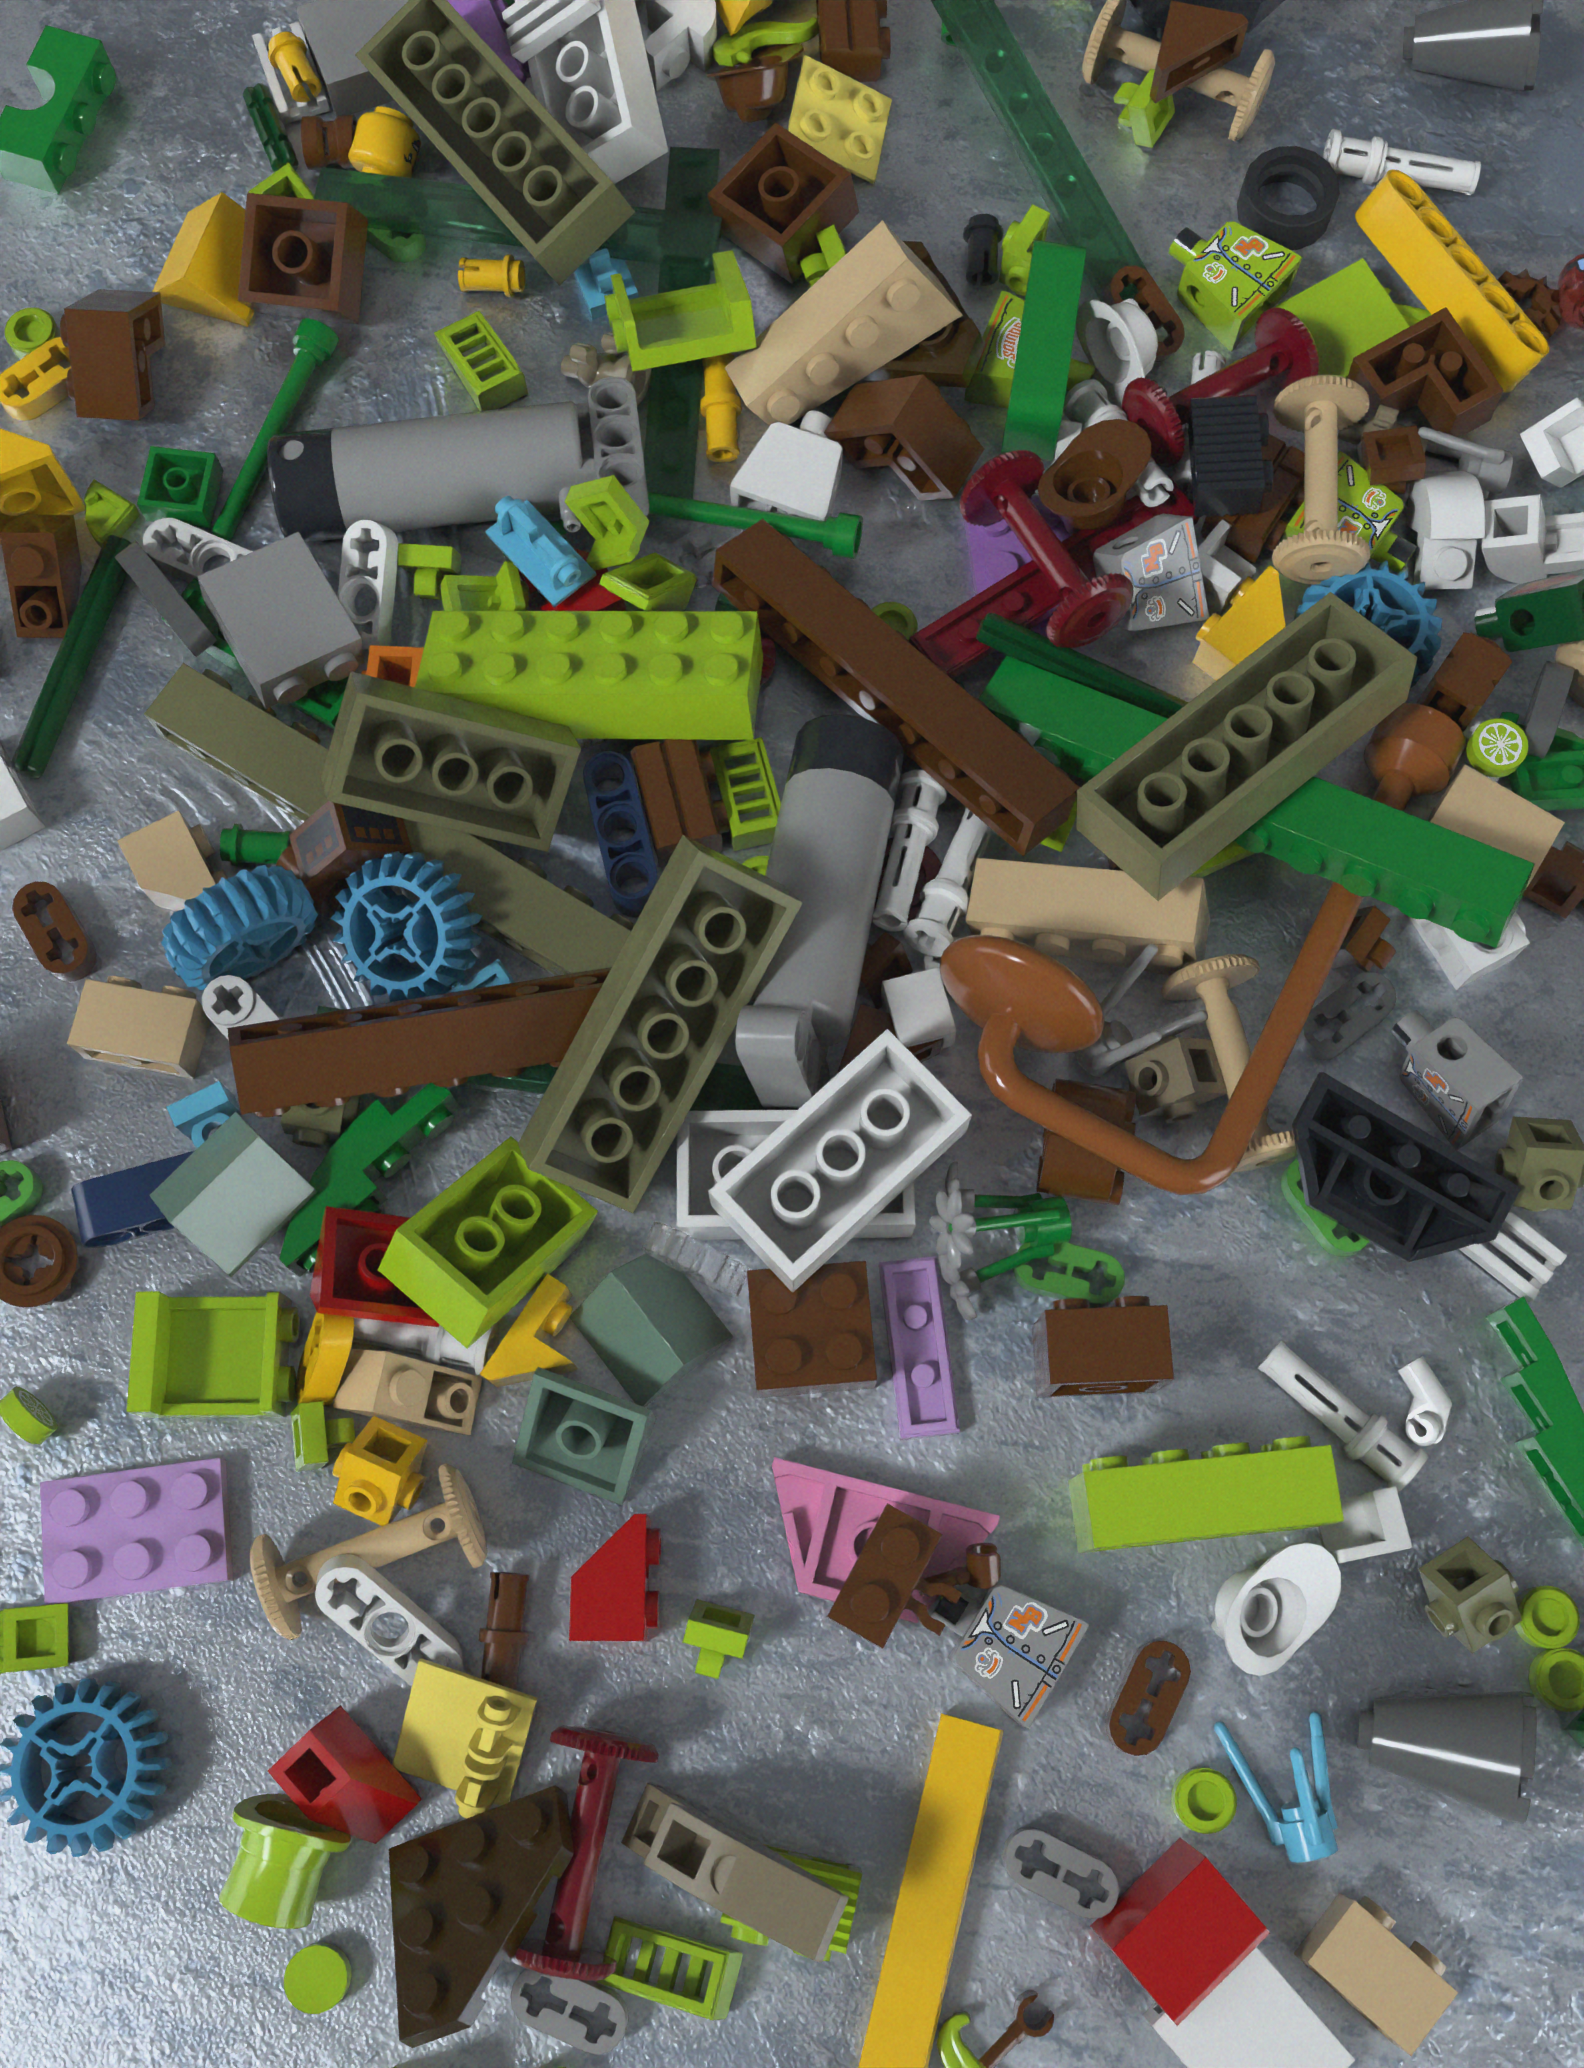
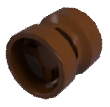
[301,115,357,170]

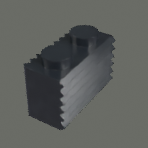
[1187,395,1273,518]

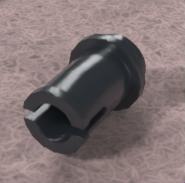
[963,214,1004,286]

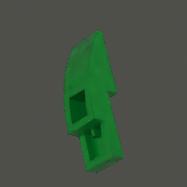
[279,1083,460,1277]

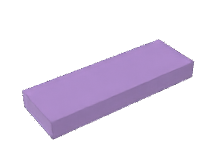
[878,1256,960,1440]

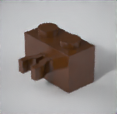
[826,1503,962,1649]

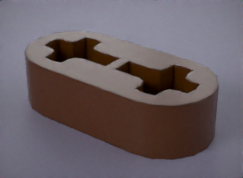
[1103,266,1185,362]
[12,881,97,982]
[1105,1641,1191,1756]

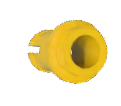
[268,31,322,103]
[458,254,526,298]

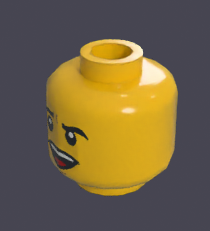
[348,106,421,191]

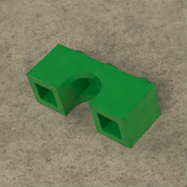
[0,25,116,195]

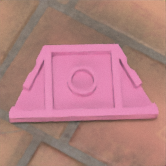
[772,1457,1000,1623]

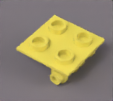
[787,55,892,184]
[392,1658,538,1819]

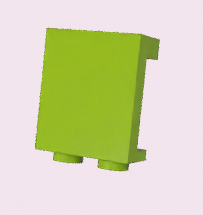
[604,250,757,372]
[126,1291,300,1418]

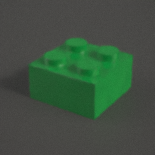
[137,446,224,528]

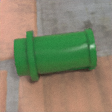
[220,824,292,867]

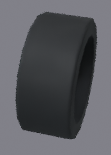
[1237,146,1340,250]

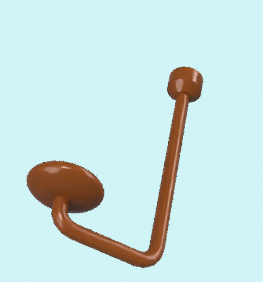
[939,703,1466,1195]

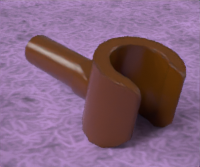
[919,1543,1001,1596]
[978,1990,1054,2068]

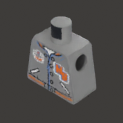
[1093,513,1209,631]
[1390,1010,1523,1150]
[931,1583,1090,1729]

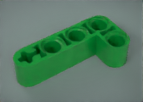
[1001,240,1087,461]

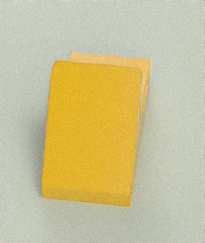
[480,1273,578,1387]

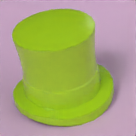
[219,1793,351,1929]

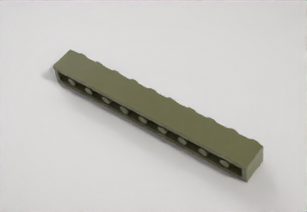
[144,663,635,976]

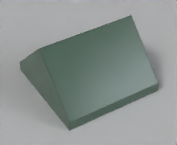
[149,1112,318,1277]
[569,1245,733,1407]
[512,1367,657,1505]

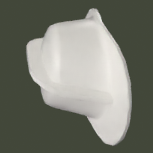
[1076,299,1158,408]
[1211,1541,1341,1676]

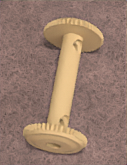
[1082,0,1275,141]
[1272,375,1370,584]
[1161,954,1297,1173]
[250,1463,488,1640]

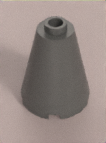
[1402,0,1543,91]
[1357,1691,1537,1824]

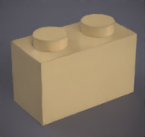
[67,976,210,1079]
[1293,1893,1458,2056]

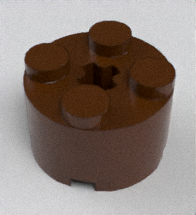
[1036,1078,1136,1206]

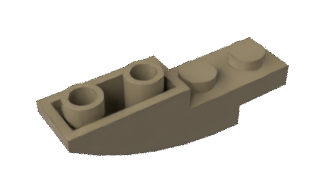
[621,1783,849,1963]

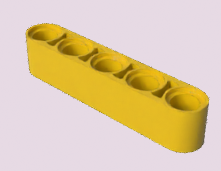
[1355,169,1550,393]

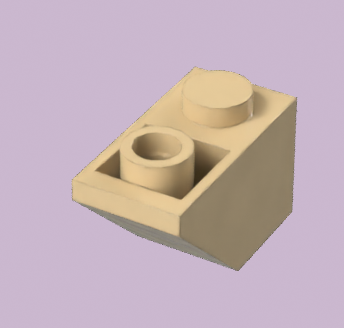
[117,810,228,911]
[333,1349,483,1436]

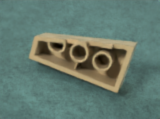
[725,220,963,426]
[966,858,1210,976]

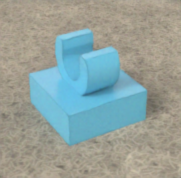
[574,248,639,320]
[166,1081,241,1149]

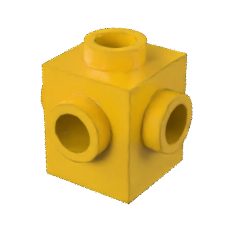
[332,1416,428,1526]

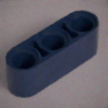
[583,751,659,917]
[71,1151,194,1248]

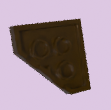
[861,241,985,388]
[388,1785,574,2048]

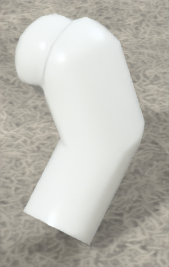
[1397,1356,1452,1446]

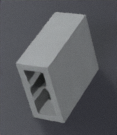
[296,0,409,117]
[197,532,365,709]

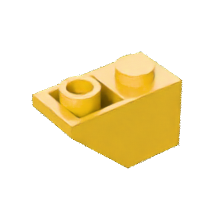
[1192,565,1286,681]

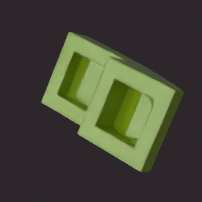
[0,1603,69,1674]

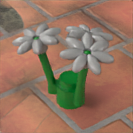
[929,1162,1072,1321]

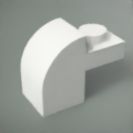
[644,0,718,91]
[1406,471,1485,590]
[1482,494,1584,584]

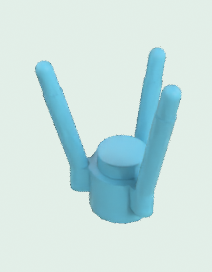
[1214,1712,1338,1863]

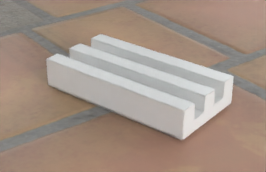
[502,0,601,63]
[252,21,330,125]
[1459,1211,1567,1303]

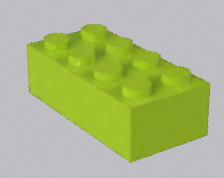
[1068,1436,1344,1553]

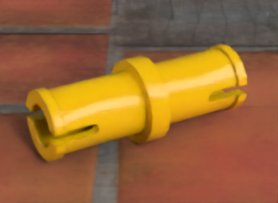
[700,353,742,463]

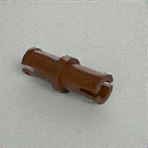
[478,1572,530,1691]

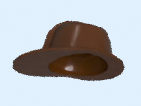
[707,44,804,124]
[1038,419,1152,535]

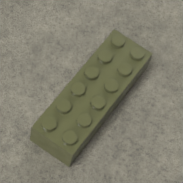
[355,0,635,286]
[1077,592,1417,901]
[518,835,803,1213]

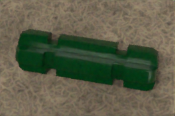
[243,83,299,173]

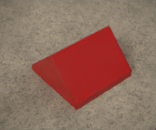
[310,1206,439,1327]
[1090,1838,1270,2026]

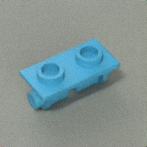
[485,496,596,608]

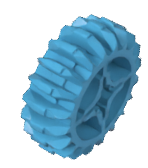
[1294,560,1443,688]
[330,851,484,1002]
[161,865,318,990]
[0,1678,172,1857]

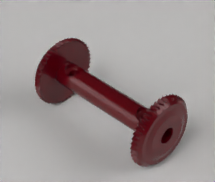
[1122,307,1319,468]
[960,450,1134,648]
[511,1726,659,1981]

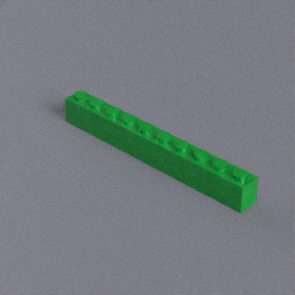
[979,656,1535,948]

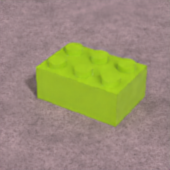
[378,1136,598,1349]

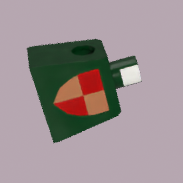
[1474,569,1584,652]

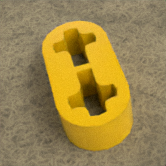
[0,337,71,421]
[296,1312,354,1407]

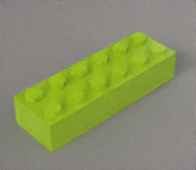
[415,611,763,740]

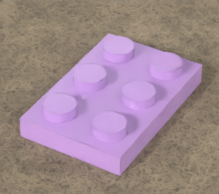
[40,1458,234,1605]

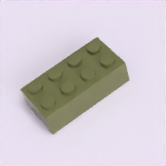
[321,671,581,852]

